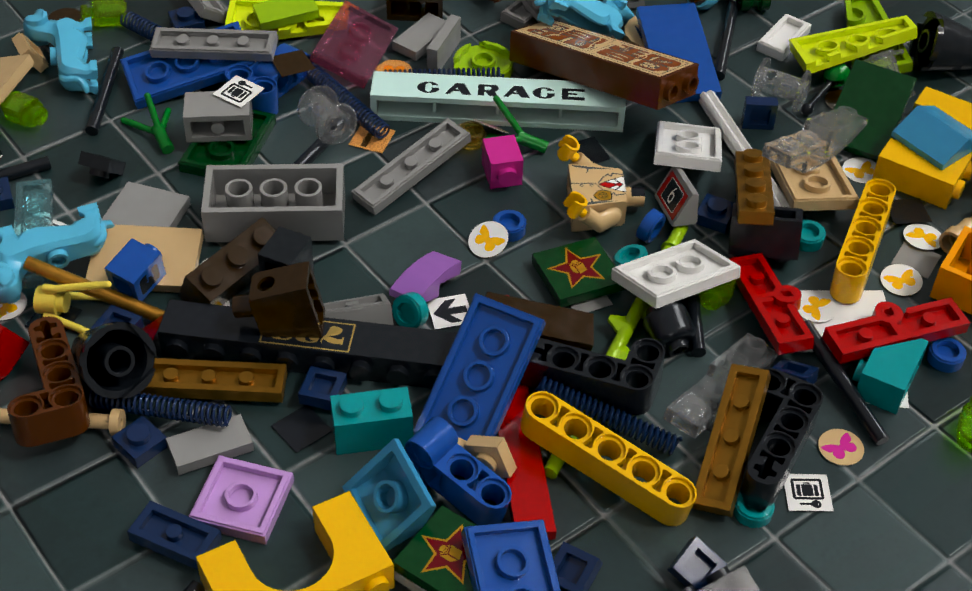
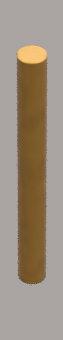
[23,256,165,321]

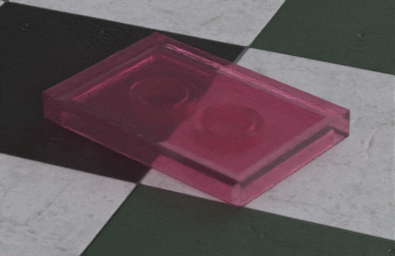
[309,0,398,89]

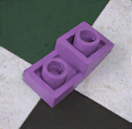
[389,251,462,302]

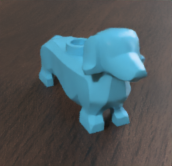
[534,0,635,40]
[23,9,98,95]
[0,202,115,304]

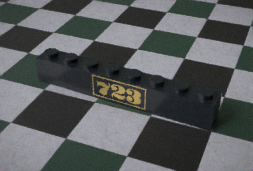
[158,299,457,389]

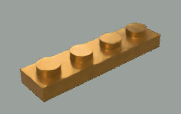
[735,149,775,226]
[140,358,287,403]
[692,364,771,517]

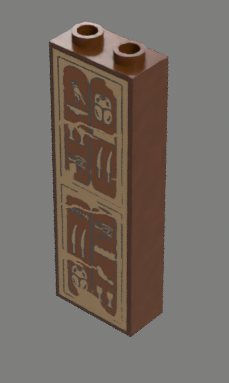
[509,19,699,110]

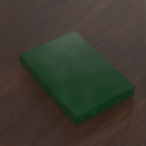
[821,59,917,161]
[178,110,276,177]

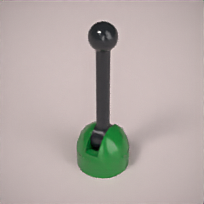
[801,63,850,116]

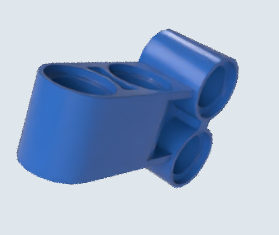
[225,43,314,114]
[405,416,512,525]

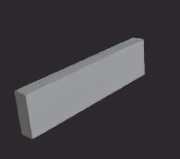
[149,27,279,62]
[351,118,471,215]

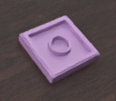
[189,455,294,545]

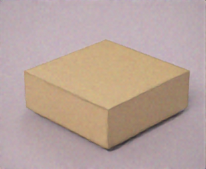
[12,32,49,73]

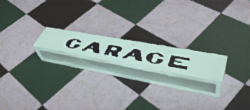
[370,71,626,132]

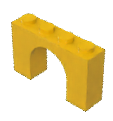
[872,86,972,210]
[196,491,395,591]

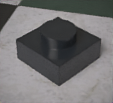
[78,151,126,179]

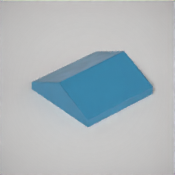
[891,105,972,170]
[342,438,436,552]

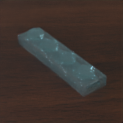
[14,178,54,289]

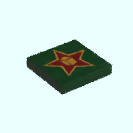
[532,237,624,307]
[393,505,476,591]

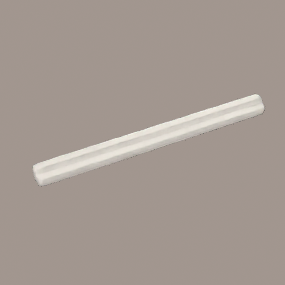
[699,90,790,210]

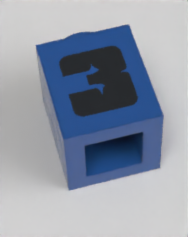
[104,238,166,301]

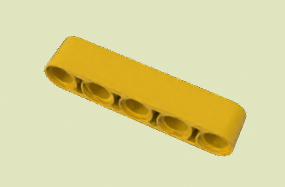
[830,178,896,304]
[521,391,697,526]

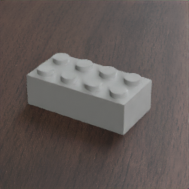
[201,163,345,242]

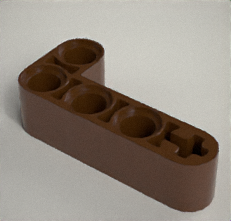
[7,316,90,447]

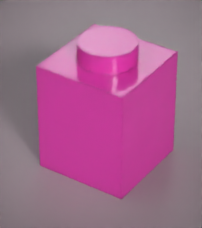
[482,135,524,189]

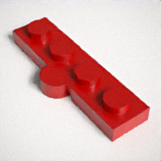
[729,253,814,355]
[822,297,971,364]

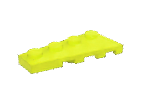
[225,0,349,40]
[789,15,918,75]

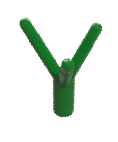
[121,92,175,154]
[485,95,549,153]

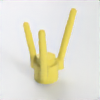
[33,281,112,334]

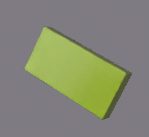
[252,0,319,30]

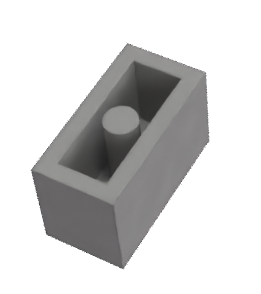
[183,91,253,142]

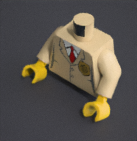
[557,135,645,233]

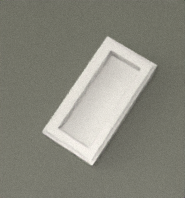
[756,14,812,61]

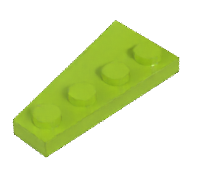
[844,0,913,73]

